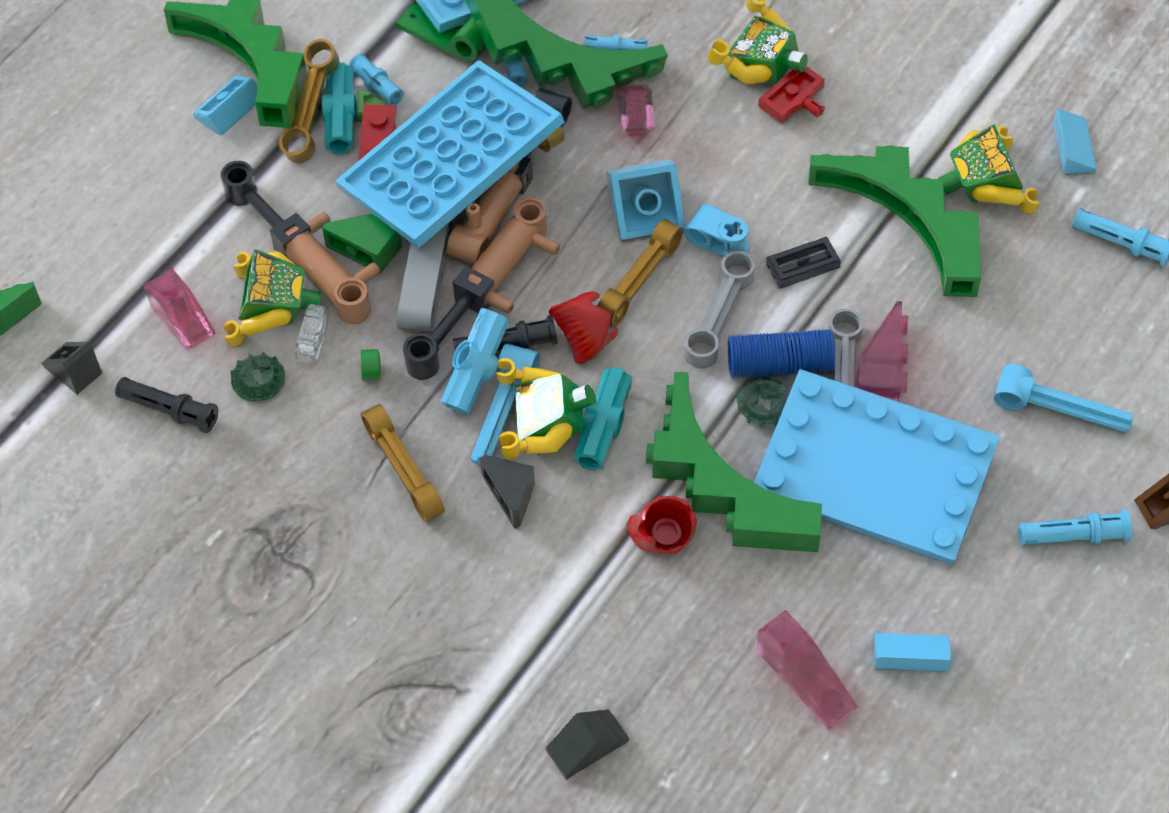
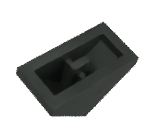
[41,342,102,395]
[479,455,535,529]
[546,709,629,780]

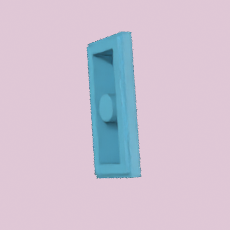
[193,76,258,135]
[1053,109,1096,174]
[874,633,951,672]

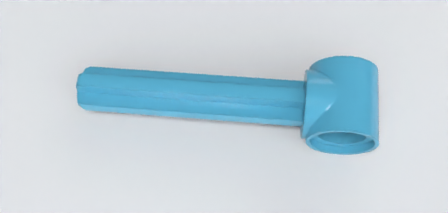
[471,344,540,467]
[994,364,1133,432]

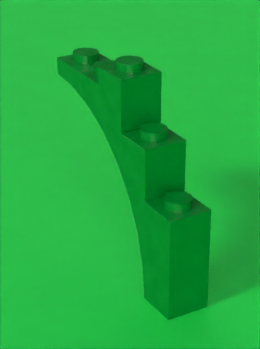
[164,0,307,128]
[466,0,668,109]
[808,145,981,297]
[646,372,822,552]

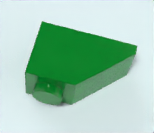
[322,214,402,274]

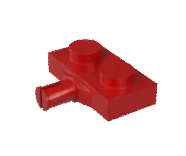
[758,66,825,123]
[358,104,397,161]

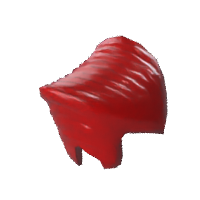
[548,291,618,364]
[627,496,697,554]

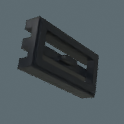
[766,236,841,289]

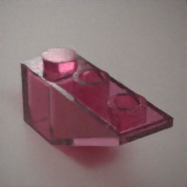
[857,301,908,402]
[756,610,858,730]

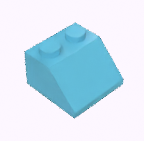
[606,159,685,240]

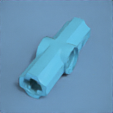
[440,308,509,415]

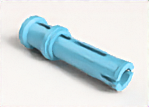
[1072,208,1169,267]
[1018,509,1132,546]

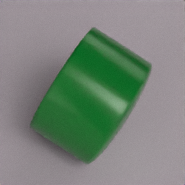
[361,349,381,381]

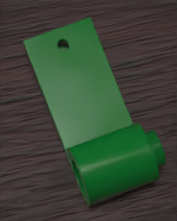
[395,2,486,62]

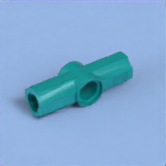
[322,62,357,154]
[574,367,632,471]

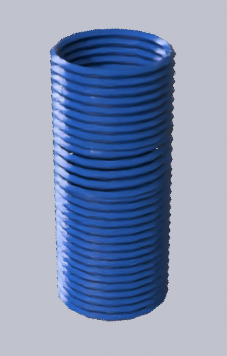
[727,328,835,379]

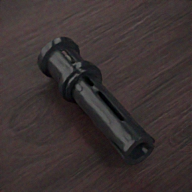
[453,315,558,352]
[115,377,219,433]

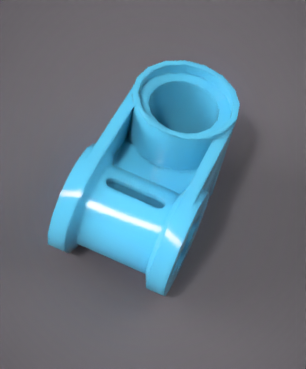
[684,204,749,257]

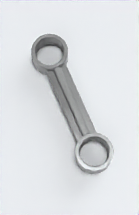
[684,251,755,368]
[828,308,863,387]

